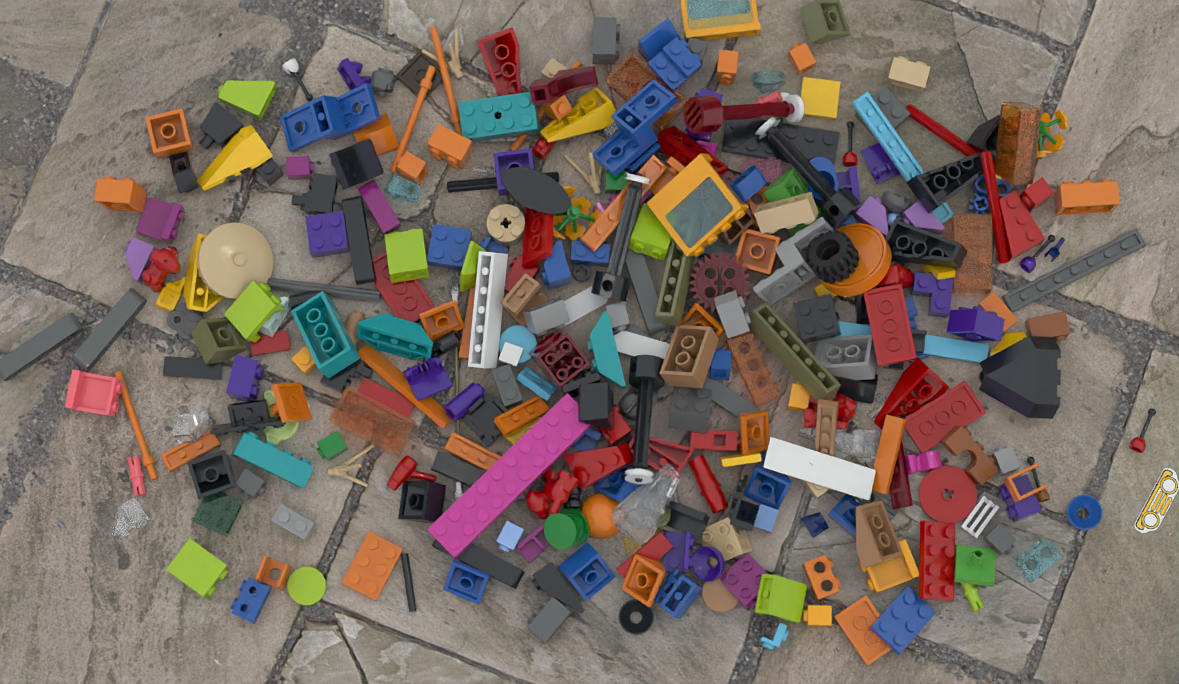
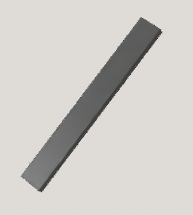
[1002,229,1146,313]
[628,325,760,418]

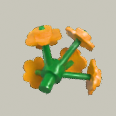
[1013,109,1068,159]
[553,186,601,241]

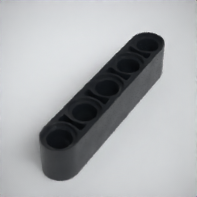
[342,195,376,286]
[432,539,525,589]

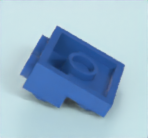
[647,37,702,92]

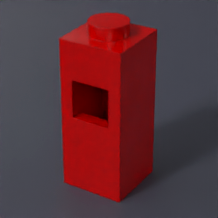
[689,430,741,453]

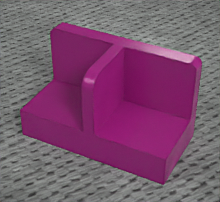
[516,522,550,563]

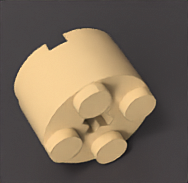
[487,204,525,246]

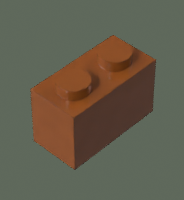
[1025,311,1070,342]

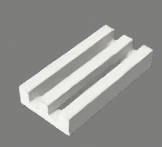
[961,496,999,538]

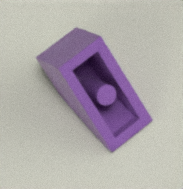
[854,196,888,238]
[901,200,945,234]
[125,237,156,284]

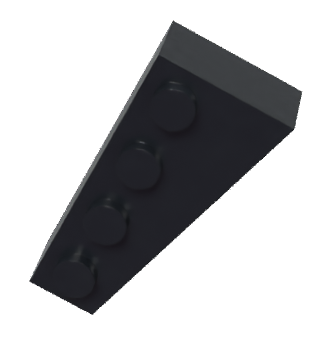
[885,219,968,268]

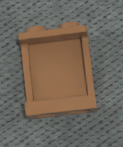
[501,273,549,327]

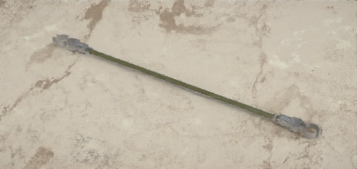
[449,272,465,501]

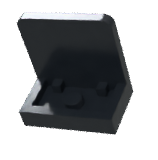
[329,139,384,190]
[728,474,759,531]

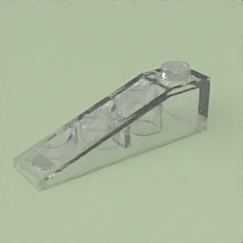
[798,429,880,462]
[610,463,681,546]

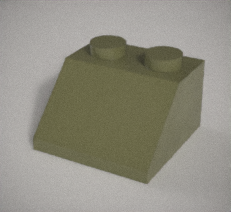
[800,0,850,43]
[191,317,247,364]

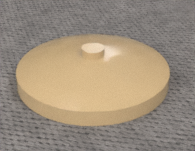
[197,223,273,300]

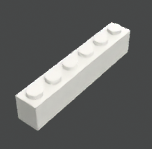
[468,251,508,369]

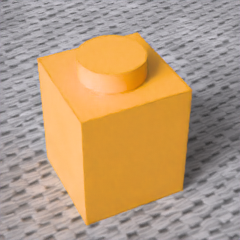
[291,346,317,376]
[787,382,810,412]
[803,605,832,627]

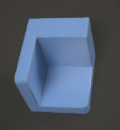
[754,504,779,534]

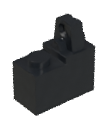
[291,173,338,215]
[320,358,373,394]

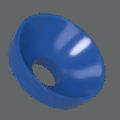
[1067,495,1103,530]

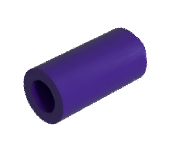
[444,383,485,421]

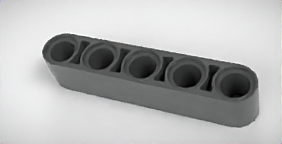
[625,249,668,335]
[71,288,147,372]
[0,313,84,381]

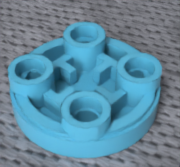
[499,325,537,365]

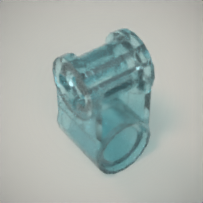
[384,173,422,203]

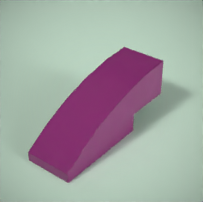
[357,179,401,234]

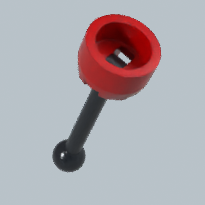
[843,121,858,167]
[1129,408,1156,453]

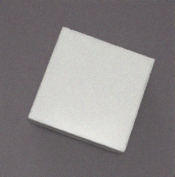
[499,342,523,367]

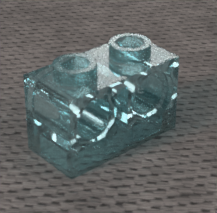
[1015,538,1063,582]

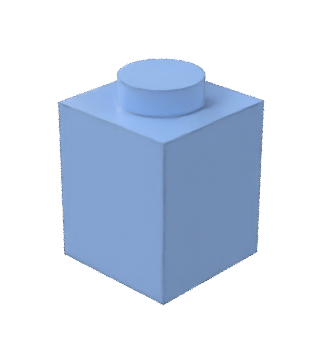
[496,521,525,553]

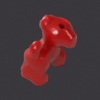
[142,246,181,293]
[804,394,857,430]
[525,469,579,520]

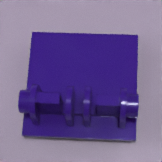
[861,143,901,185]
[403,356,453,401]

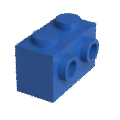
[570,239,610,267]
[231,578,272,624]

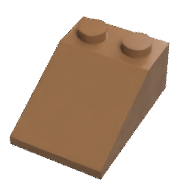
[856,500,903,569]

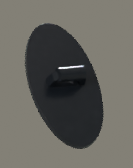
[503,167,570,215]

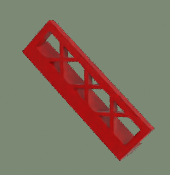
[656,125,728,184]

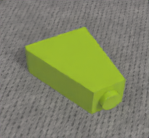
[217,81,278,120]

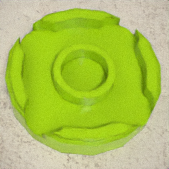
[287,567,326,606]

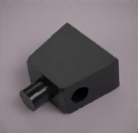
[199,102,244,150]

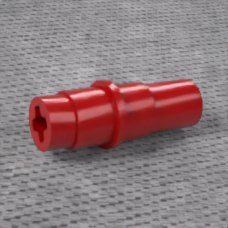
[688,455,729,514]

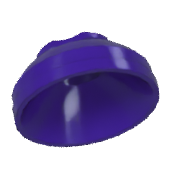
[692,546,725,582]

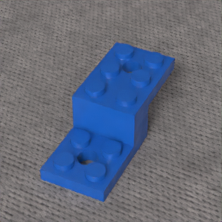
[592,79,678,177]
[279,83,381,152]

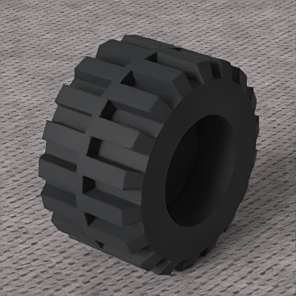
[806,230,859,283]

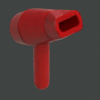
[532,136,557,159]
[386,456,436,491]

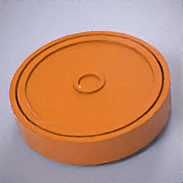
[820,223,892,296]

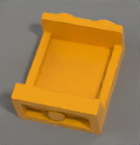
[859,539,919,594]

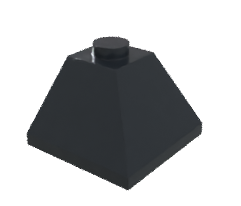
[967,115,1025,168]

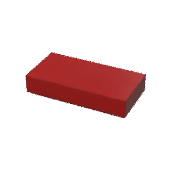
[250,330,291,356]

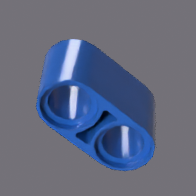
[729,165,767,202]
[972,175,1011,199]

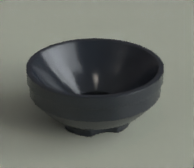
[618,599,654,635]

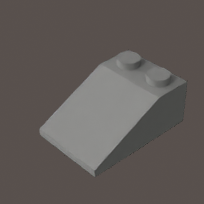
[815,334,877,380]

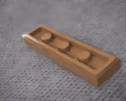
[815,399,838,457]

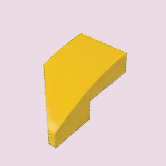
[922,264,956,280]
[155,277,185,312]

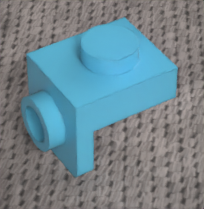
[760,623,789,650]

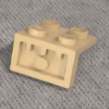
[700,517,753,566]

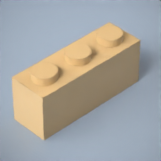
[754,192,819,234]

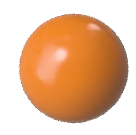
[579,493,625,539]

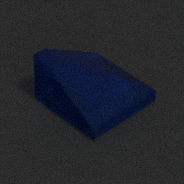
[800,512,829,538]

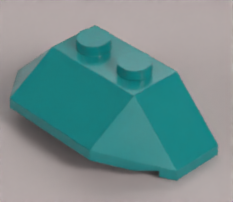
[587,311,626,389]
[356,314,433,360]

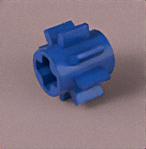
[968,194,990,218]

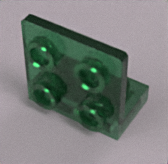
[192,492,244,538]

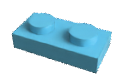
[516,366,558,401]

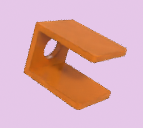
[1003,463,1049,503]
[255,555,292,590]

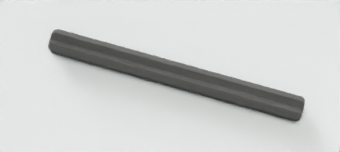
[267,278,381,302]

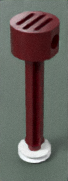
[683,94,804,133]

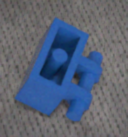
[654,568,703,620]

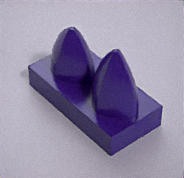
[337,58,372,91]

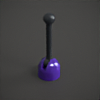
[1019,235,1055,273]

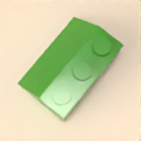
[763,167,823,237]

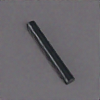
[401,553,417,612]

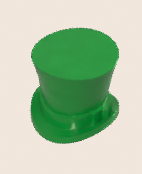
[544,508,590,549]

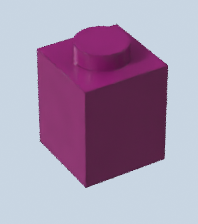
[286,156,315,180]

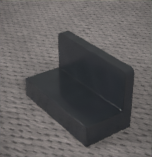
[835,374,878,404]
[667,501,710,538]

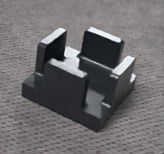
[461,393,508,447]

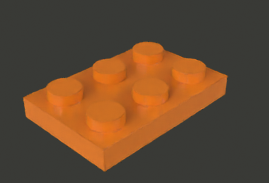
[341,531,404,601]
[834,595,891,666]

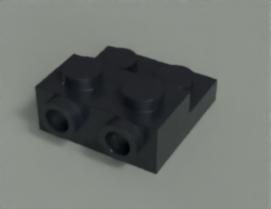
[560,368,601,397]

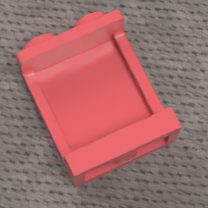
[65,370,123,417]

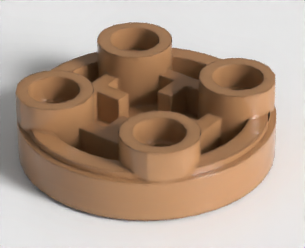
[702,573,739,612]

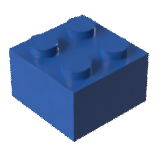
[427,224,472,271]

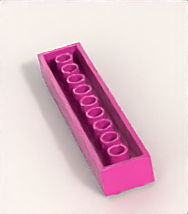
[427,393,593,559]

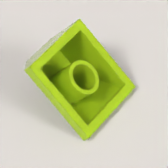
[460,241,487,292]

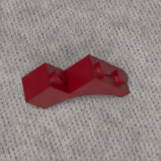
[529,66,598,105]

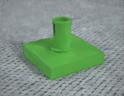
[954,545,995,587]

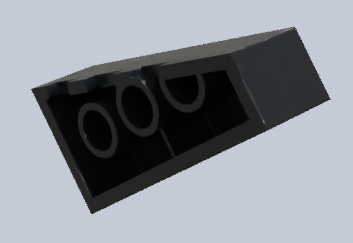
[906,152,984,213]

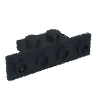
[210,399,287,436]

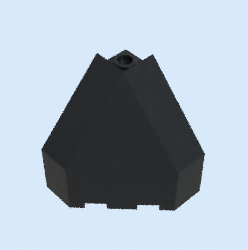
[979,336,1061,419]

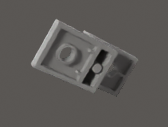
[753,217,835,307]

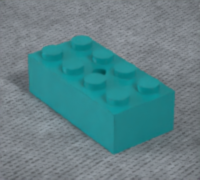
[458,92,540,142]
[291,291,361,378]

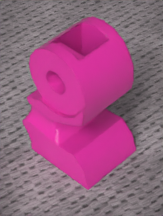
[905,451,942,475]

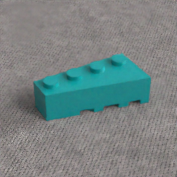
[231,432,314,488]

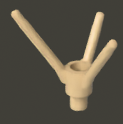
[422,28,463,79]
[564,153,604,194]
[328,444,374,487]

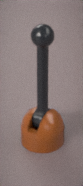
[1027,457,1050,503]

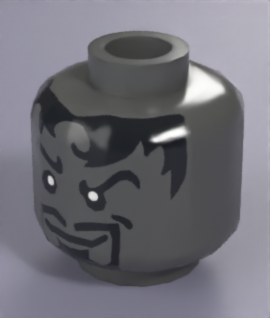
[370,68,396,96]

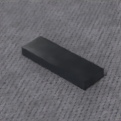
[163,356,223,380]
[431,451,486,487]

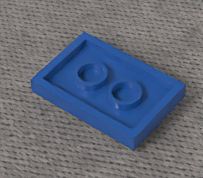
[870,586,936,655]

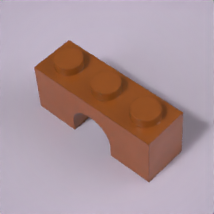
[939,426,998,485]

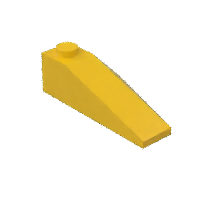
[540,87,616,142]
[197,124,273,191]

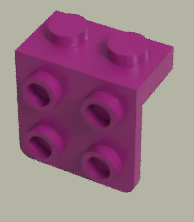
[136,198,185,244]
[720,554,768,612]

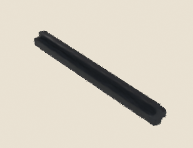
[447,172,560,193]

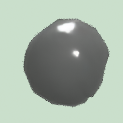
[882,191,912,213]

